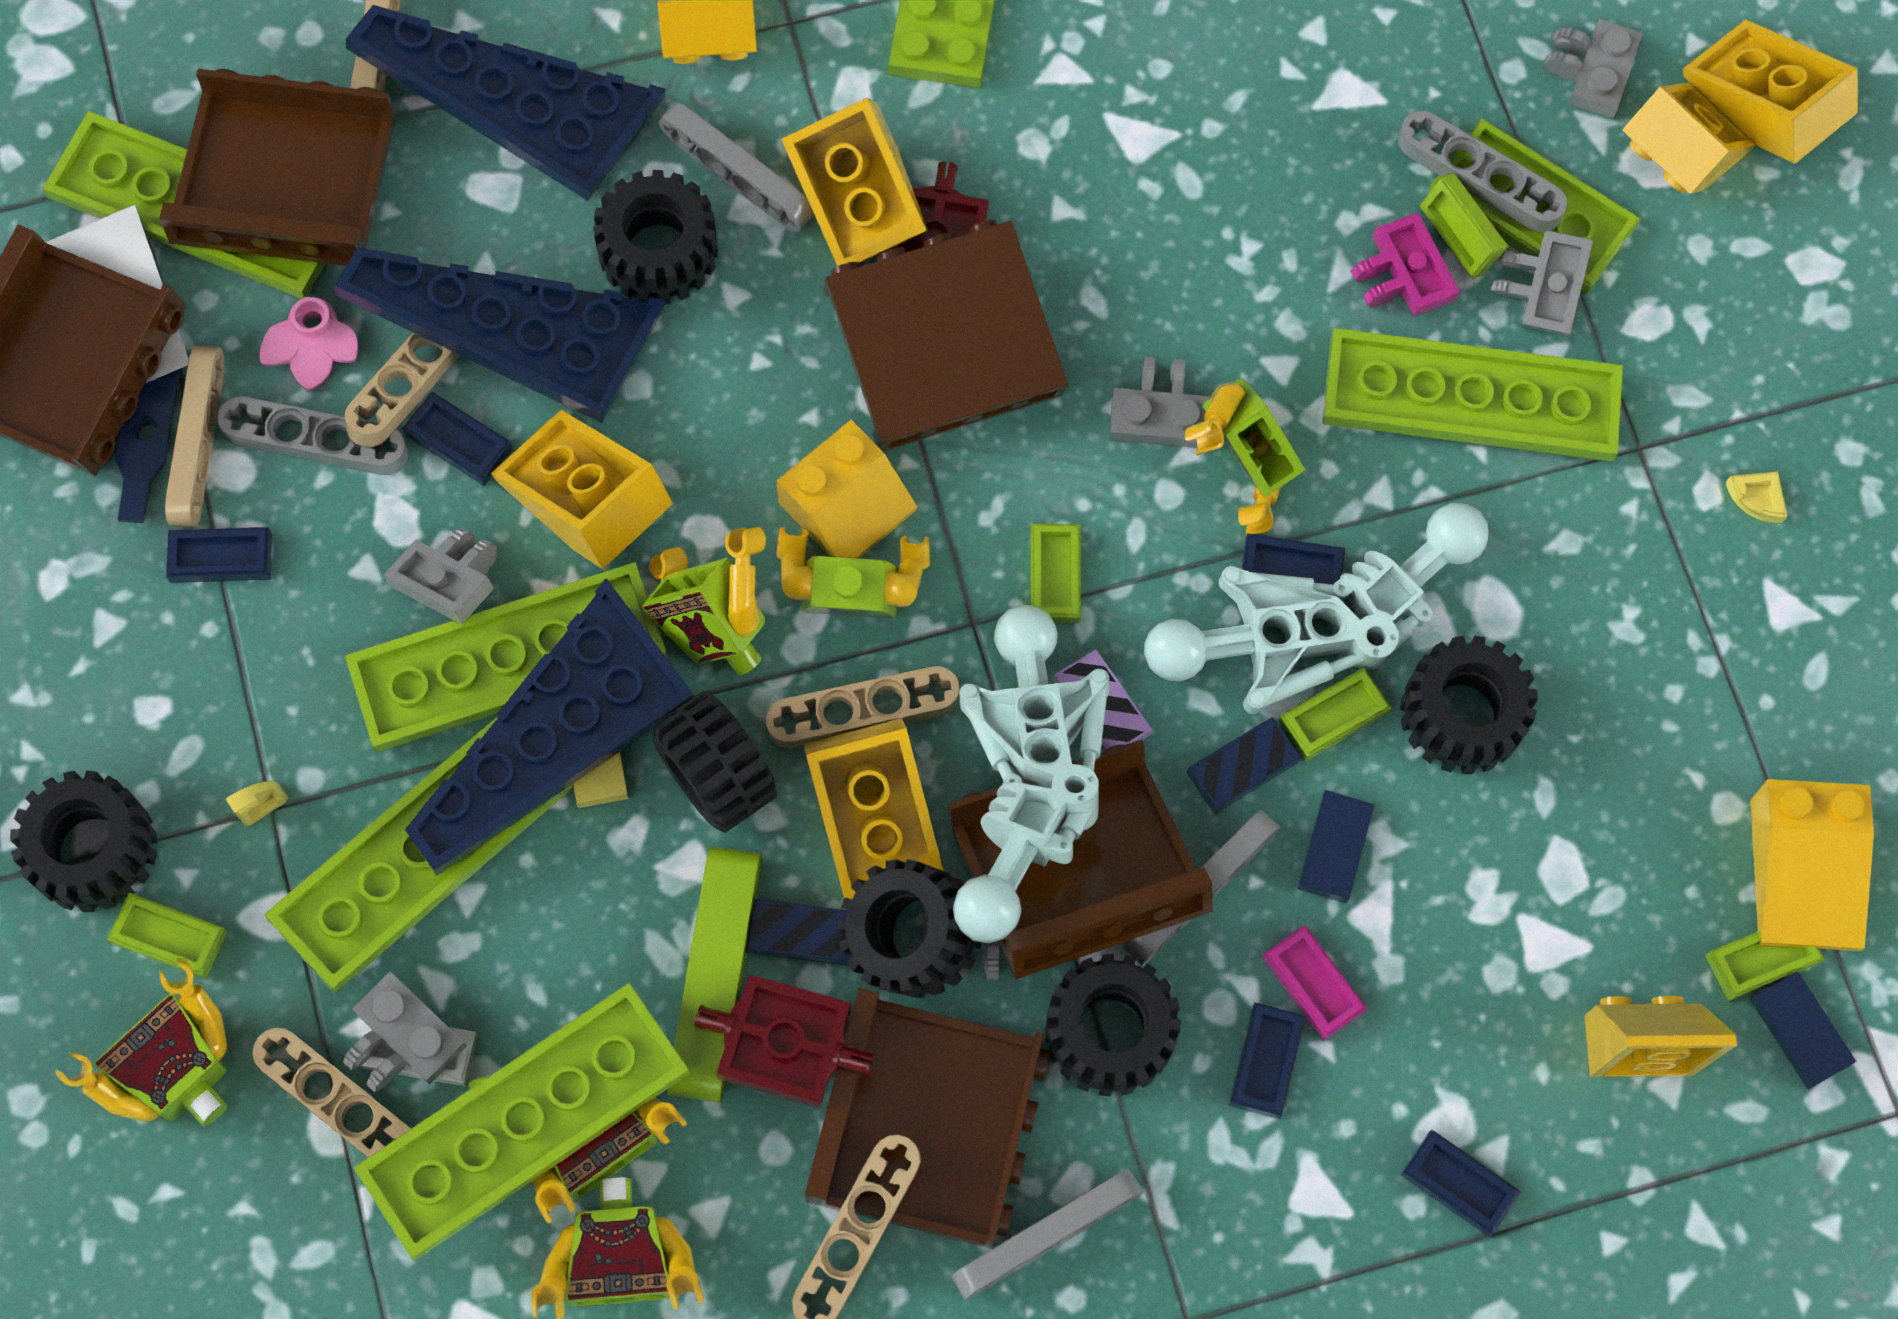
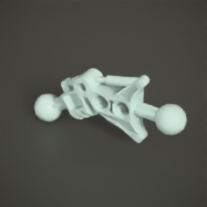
[1144,503,1489,714]
[953,604,1109,943]

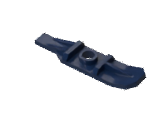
[115,368,182,523]

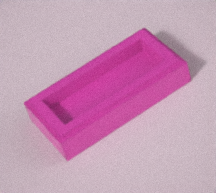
[1262,925,1368,1041]

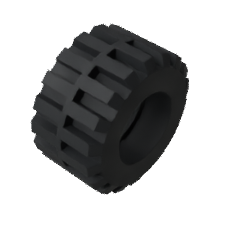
[593,170,718,304]
[1400,635,1538,774]
[651,691,777,833]
[10,770,158,912]
[838,859,982,998]
[1045,954,1181,1096]

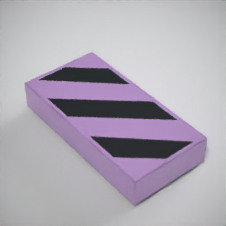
[1053,649,1152,752]

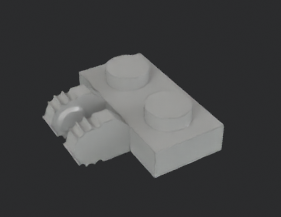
[1544,19,1643,119]
[1491,230,1593,337]
[1109,356,1210,448]
[384,528,498,625]
[343,971,467,1092]

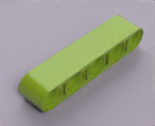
[668,846,762,1103]

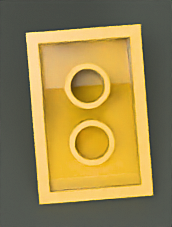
[1683,19,1858,164]
[781,97,928,266]
[491,409,673,569]
[803,718,944,899]
[1750,779,1874,951]
[1584,996,1737,1077]

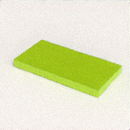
[1428,118,1641,295]

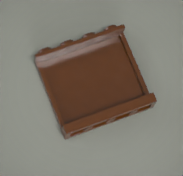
[159,69,395,266]
[824,219,1068,452]
[0,224,186,477]
[949,739,1213,980]
[805,988,1050,1249]

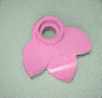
[259,297,358,391]

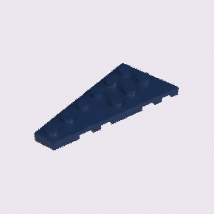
[346,5,666,201]
[334,247,666,423]
[405,578,694,876]

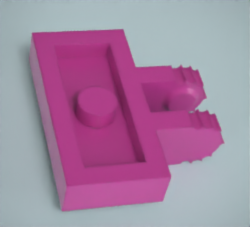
[1350,212,1460,317]

